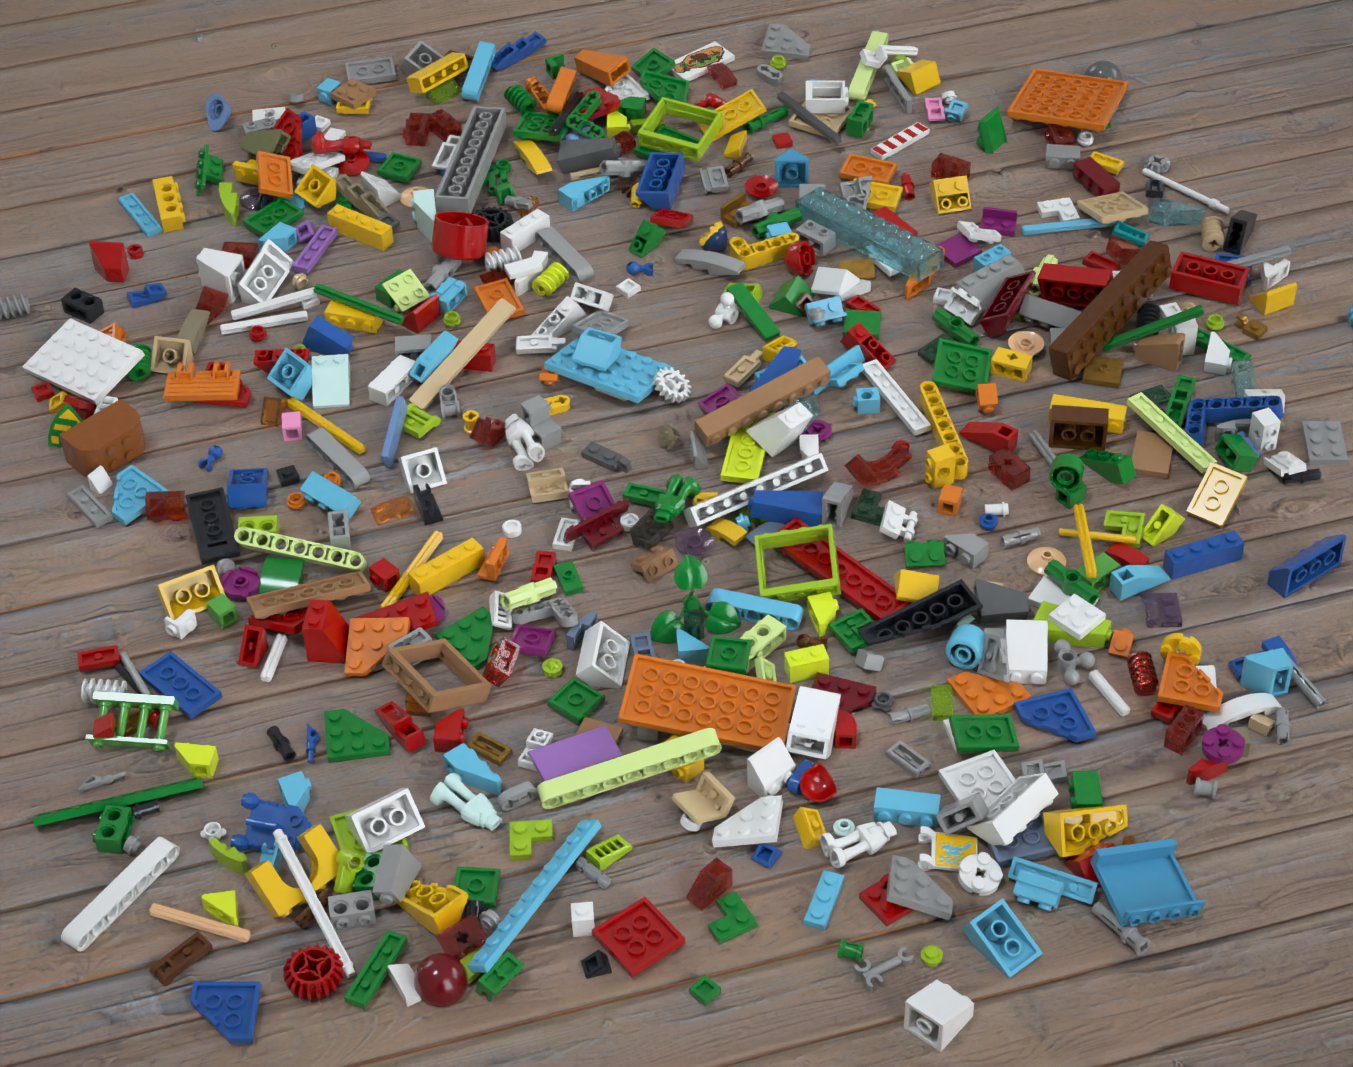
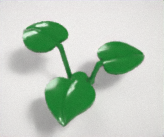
[650,554,741,644]

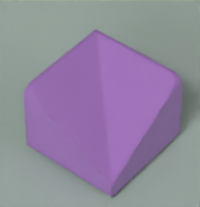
[294,220,316,243]

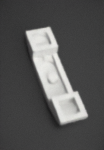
[1199,693,1282,731]

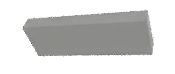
[67,485,113,528]

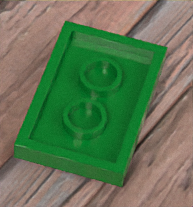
[243,197,304,237]
[949,714,1019,753]

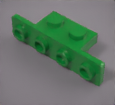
[194,144,224,196]

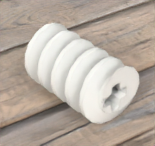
[485,246,522,274]
[81,678,127,704]

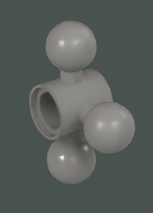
[1054,639,1095,685]

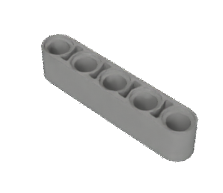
[535,227,594,283]
[305,427,370,490]

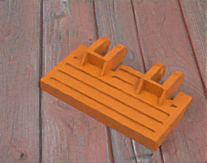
[163,361,241,401]

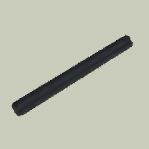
[549,91,583,136]

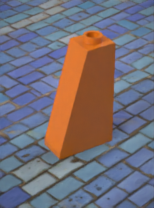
[574,50,631,87]

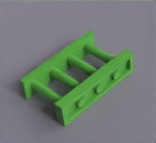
[86,691,179,752]

